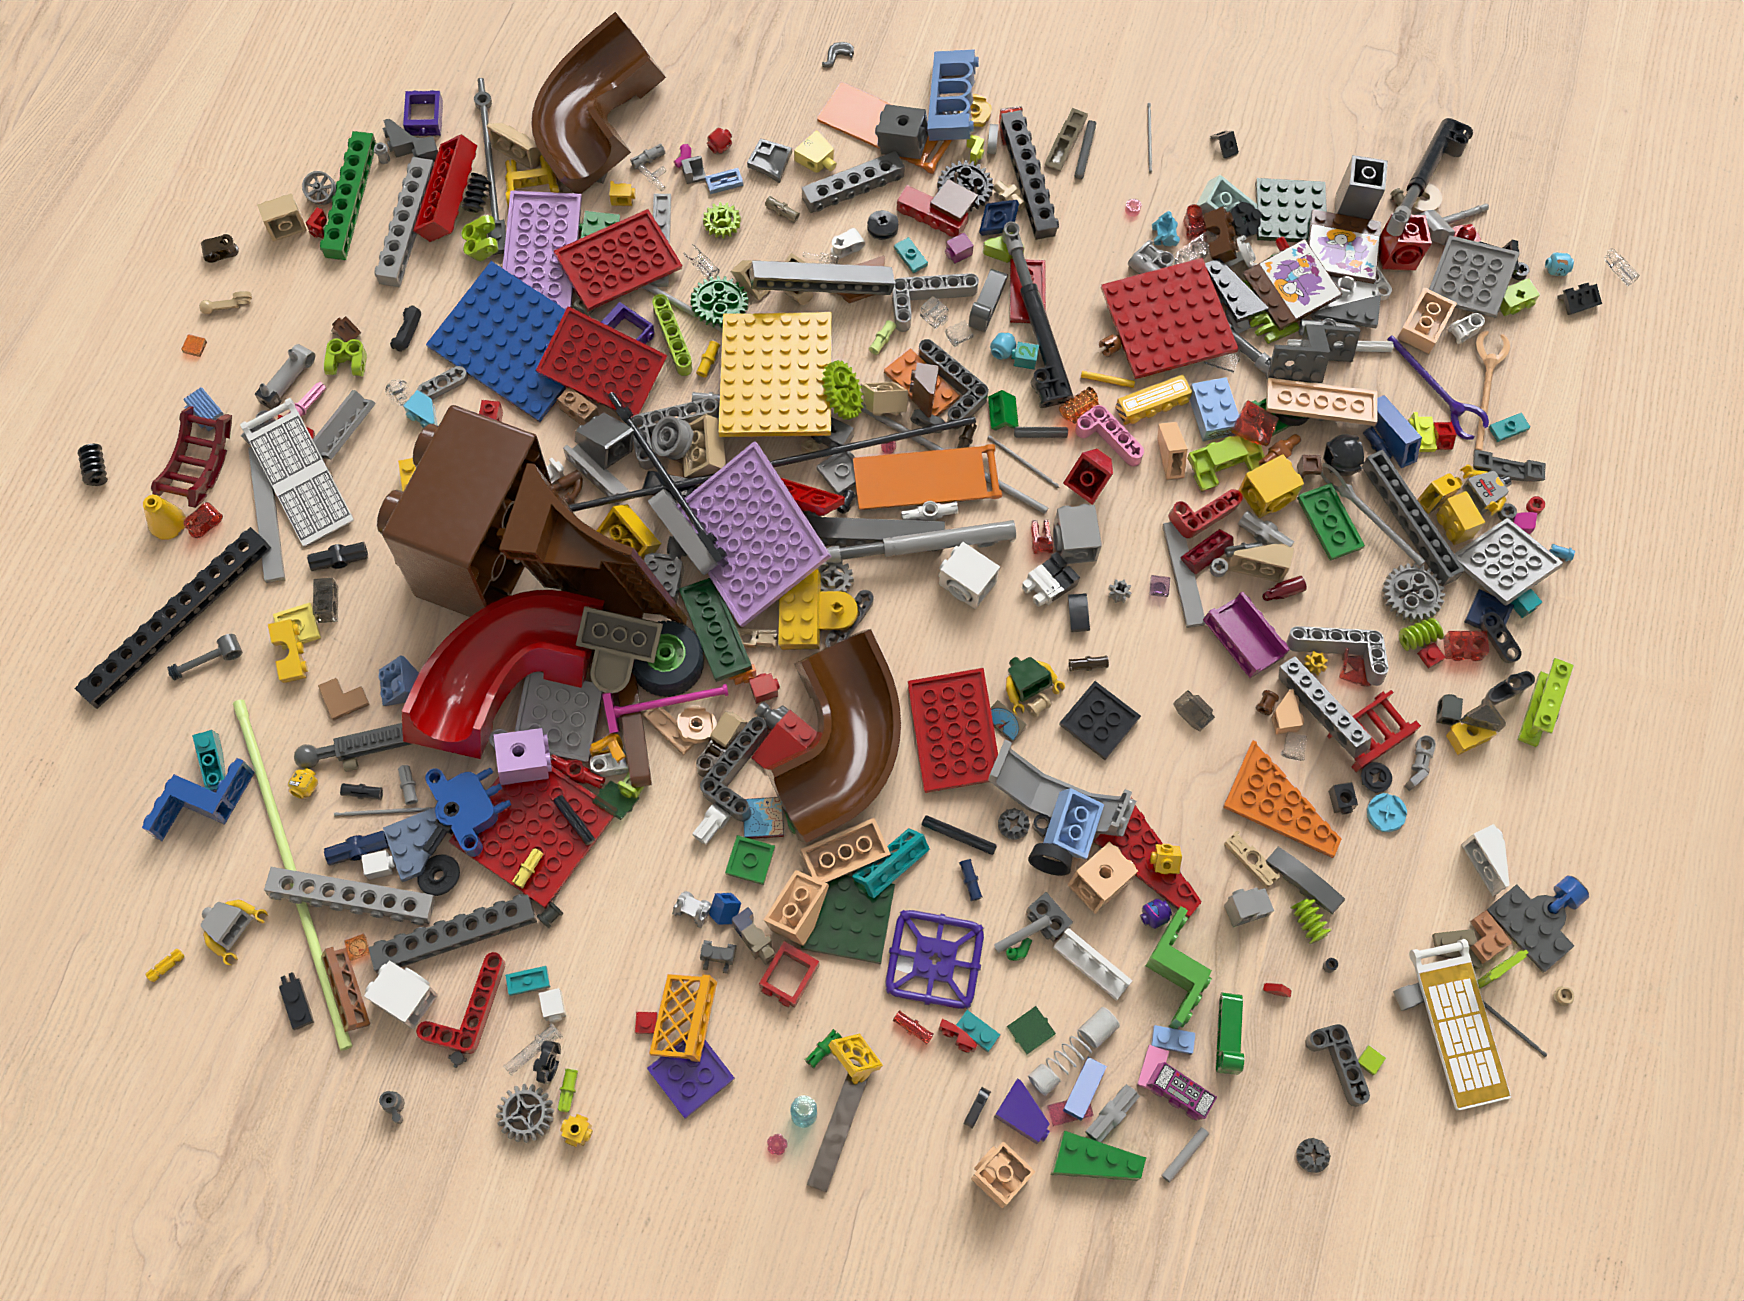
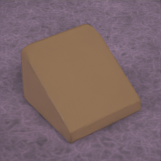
[666,459,684,478]

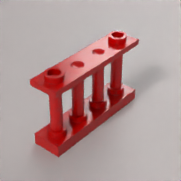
[1327,690,1421,773]

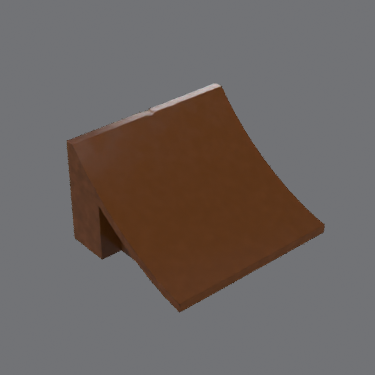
[497,463,688,625]

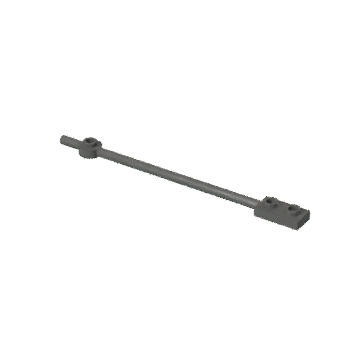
[474,78,506,255]

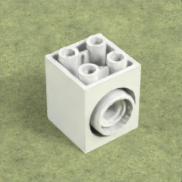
[938,542,1000,609]
[364,960,438,1030]

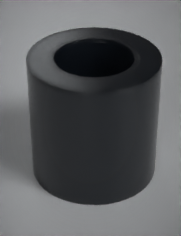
[1323,958,1338,973]

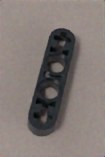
[825,590,874,648]

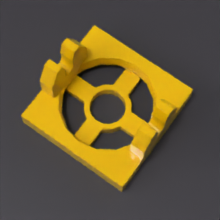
[828,1033,883,1084]

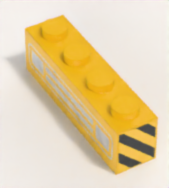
[1115,375,1192,425]

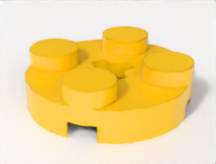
[957,94,992,127]

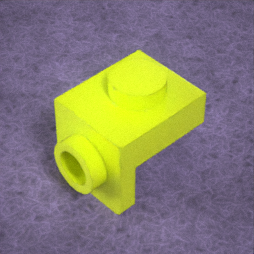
[966,135,985,165]

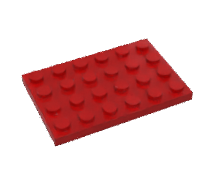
[554,209,683,311]
[536,306,668,417]
[908,667,998,793]

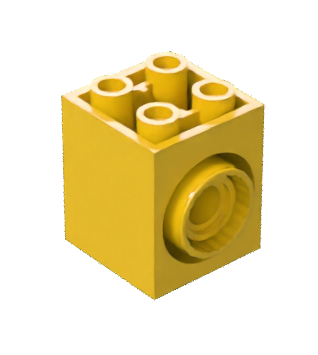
[1239,455,1304,518]

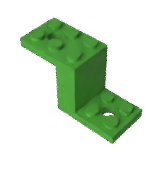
[1145,906,1212,1029]

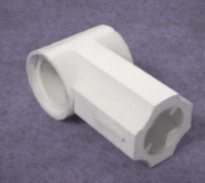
[692,803,731,845]

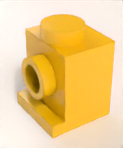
[609,181,636,206]

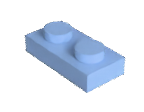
[1151,1025,1195,1055]

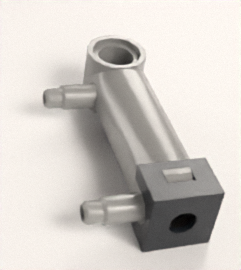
[255,344,316,410]

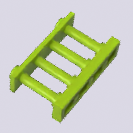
[1517,658,1574,747]

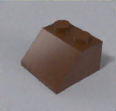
[909,363,939,418]

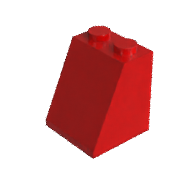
[1063,448,1113,505]

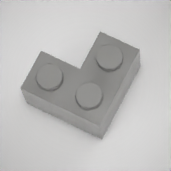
[1224,888,1274,927]

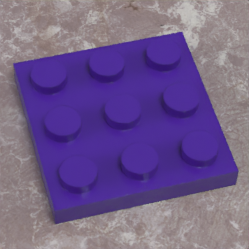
[647,1037,735,1119]

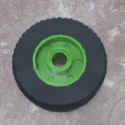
[632,620,704,697]

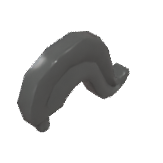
[822,42,854,68]

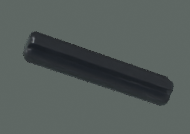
[553,795,595,846]

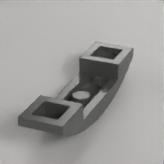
[1473,449,1546,481]

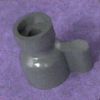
[755,702,789,729]
[379,1091,405,1124]

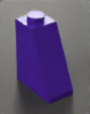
[994,1078,1050,1144]

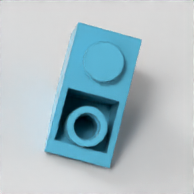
[403,390,437,428]

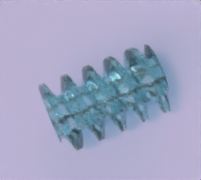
[790,1095,817,1128]

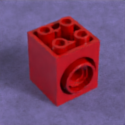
[1379,214,1432,271]

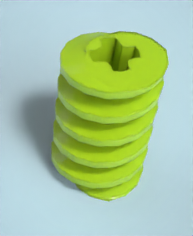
[1399,618,1444,651]
[1290,899,1331,944]

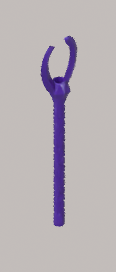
[1387,335,1489,440]

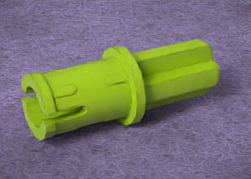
[557,1068,578,1112]

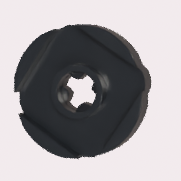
[1229,202,1262,238]
[533,1040,561,1084]

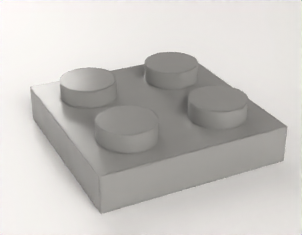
[817,451,856,495]

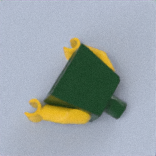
[1006,657,1065,716]

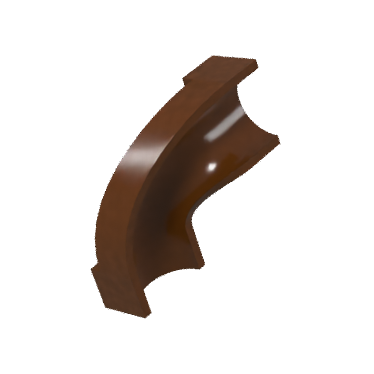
[764,629,901,843]

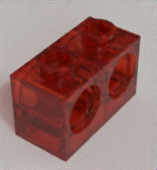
[1443,631,1489,661]

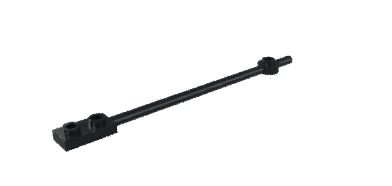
[608,392,729,567]

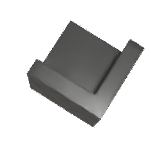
[681,156,706,184]

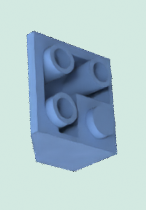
[378,655,419,706]

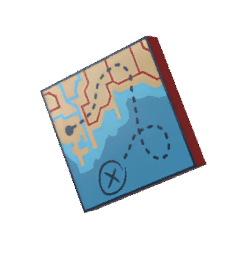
[743,797,784,839]

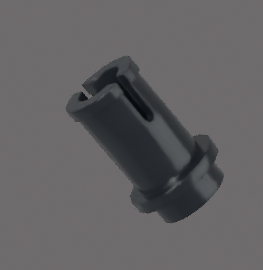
[836,489,856,514]

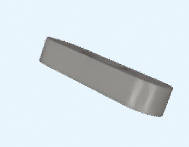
[417,366,468,400]

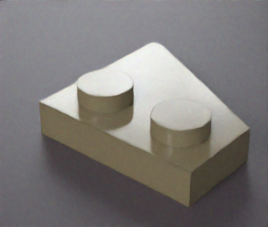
[1432,929,1483,969]

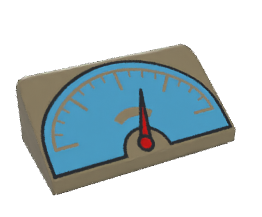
[991,700,1027,742]

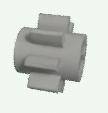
[1108,579,1132,603]

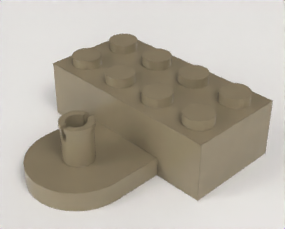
[576,606,663,693]

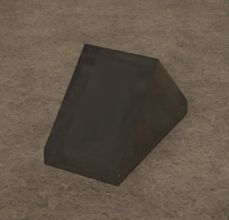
[1460,700,1506,732]

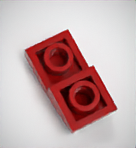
[938,1019,977,1053]

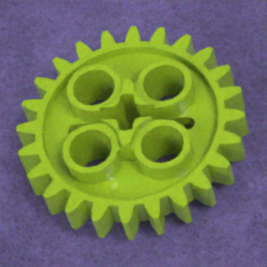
[822,360,864,420]

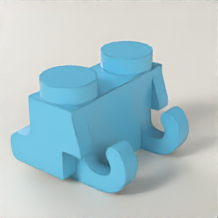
[1152,211,1180,247]

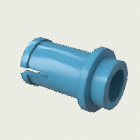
[1549,544,1575,562]

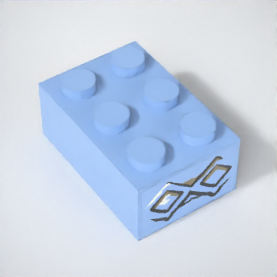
[1190,377,1242,441]

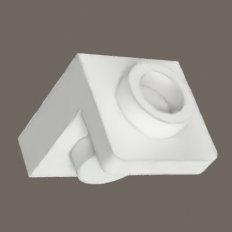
[546,458,565,486]

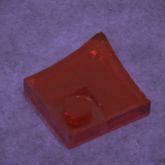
[1231,400,1279,446]

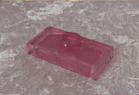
[1047,1100,1094,1127]

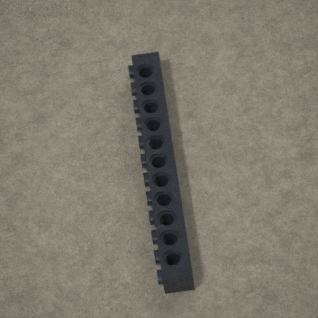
[74,527,271,709]

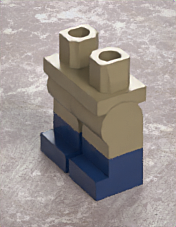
[732,907,775,965]

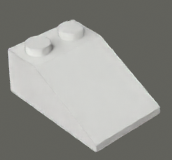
[1461,824,1510,896]

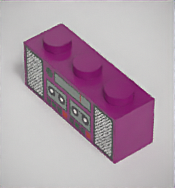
[1146,1062,1217,1121]

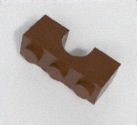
[1204,207,1238,263]

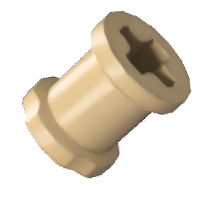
[1026,693,1051,718]

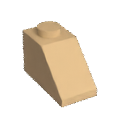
[730,260,770,300]

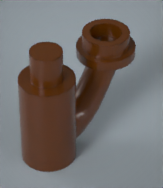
[553,469,583,505]

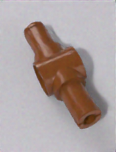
[1259,434,1301,466]

